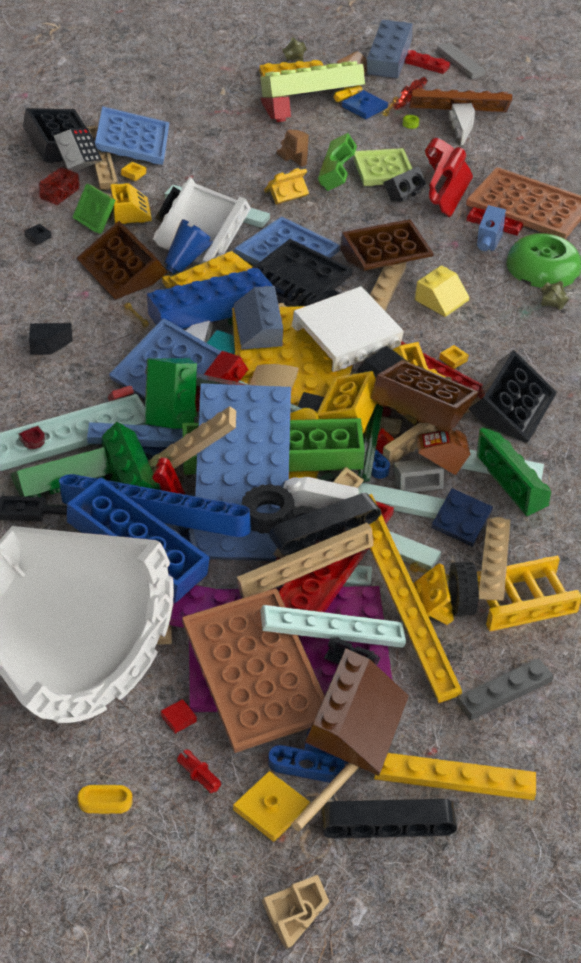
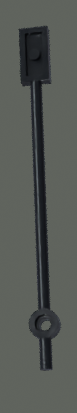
[0,496,271,521]

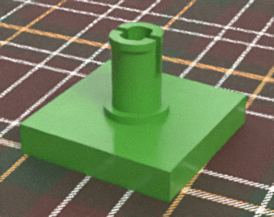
[72,184,116,234]

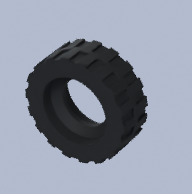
[242,484,295,534]
[448,562,479,616]

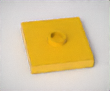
[233,771,310,842]

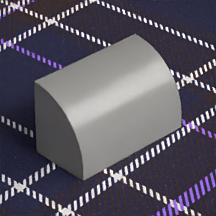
[394,459,444,492]

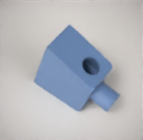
[477,205,506,251]

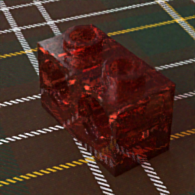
[39,167,80,205]

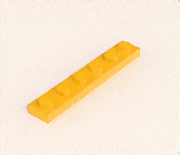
[374,753,536,800]

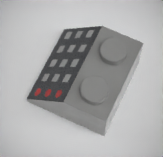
[54,128,102,174]

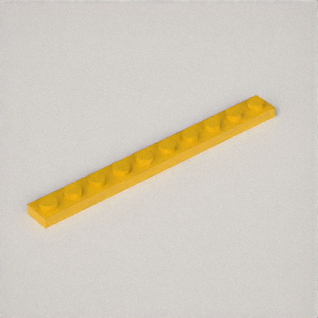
[369,494,462,704]

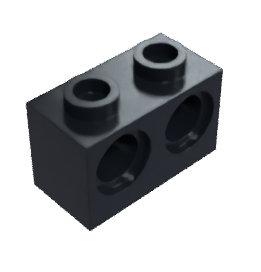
[383,166,427,202]

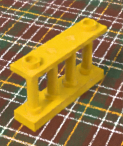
[477,555,581,631]

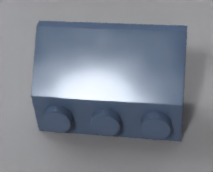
[234,286,283,349]

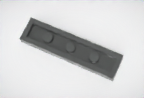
[456,658,554,720]

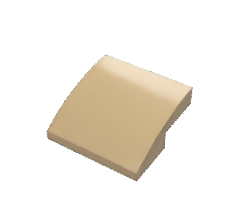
[249,364,299,391]

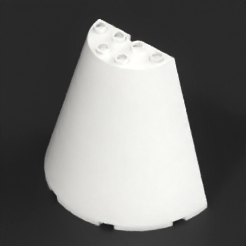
[0,526,174,723]

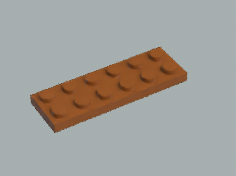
[409,88,512,112]

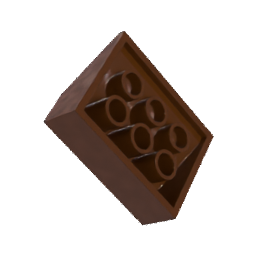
[340,219,434,270]
[77,221,167,300]
[371,360,478,432]
[305,649,409,776]

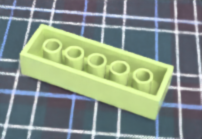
[260,61,365,97]

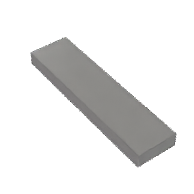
[437,42,486,79]

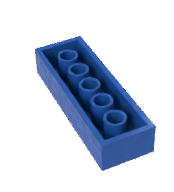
[147,268,273,329]
[67,477,210,603]

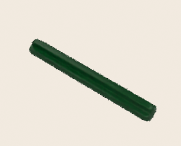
[358,403,383,483]

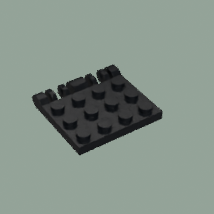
[253,239,352,306]

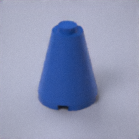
[164,219,213,275]

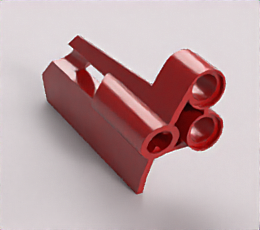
[425,138,473,217]

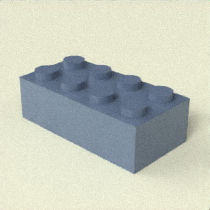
[367,20,413,78]

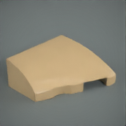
[262,875,329,949]

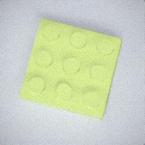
[353,148,412,186]

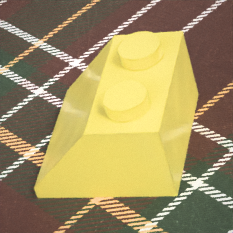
[415,265,469,317]

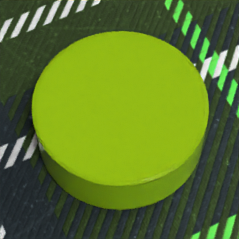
[402,115,419,129]

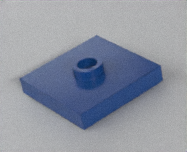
[342,90,388,119]

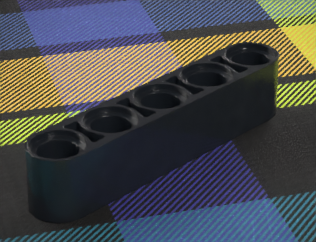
[269,493,381,555]
[321,799,458,839]

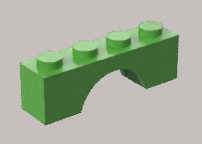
[318,133,357,191]

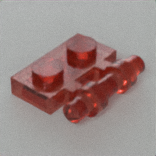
[393,76,428,110]

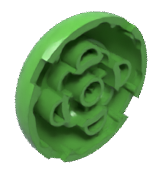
[506,233,581,288]

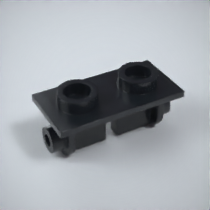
[324,637,380,666]

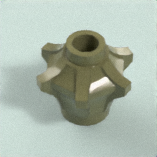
[282,37,307,61]
[540,281,570,310]

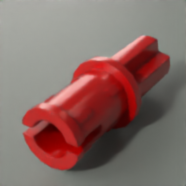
[177,749,221,793]

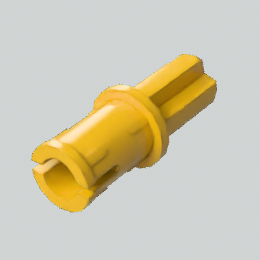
[333,85,362,102]

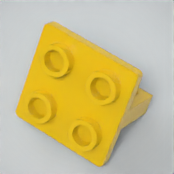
[264,168,309,205]
[413,563,454,625]

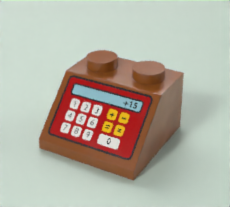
[416,430,471,475]

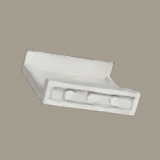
[153,177,251,265]
[292,287,404,372]

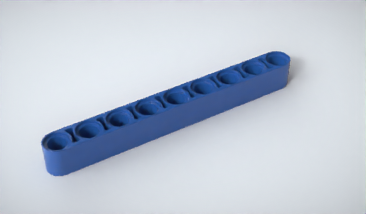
[59,474,251,537]

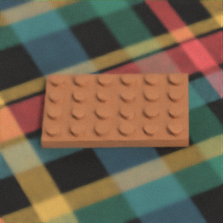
[466,167,581,239]
[182,588,324,753]

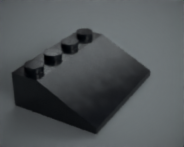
[23,108,95,163]
[468,350,557,443]

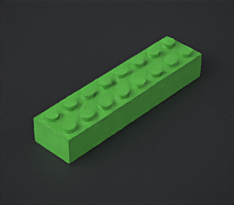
[182,418,365,475]

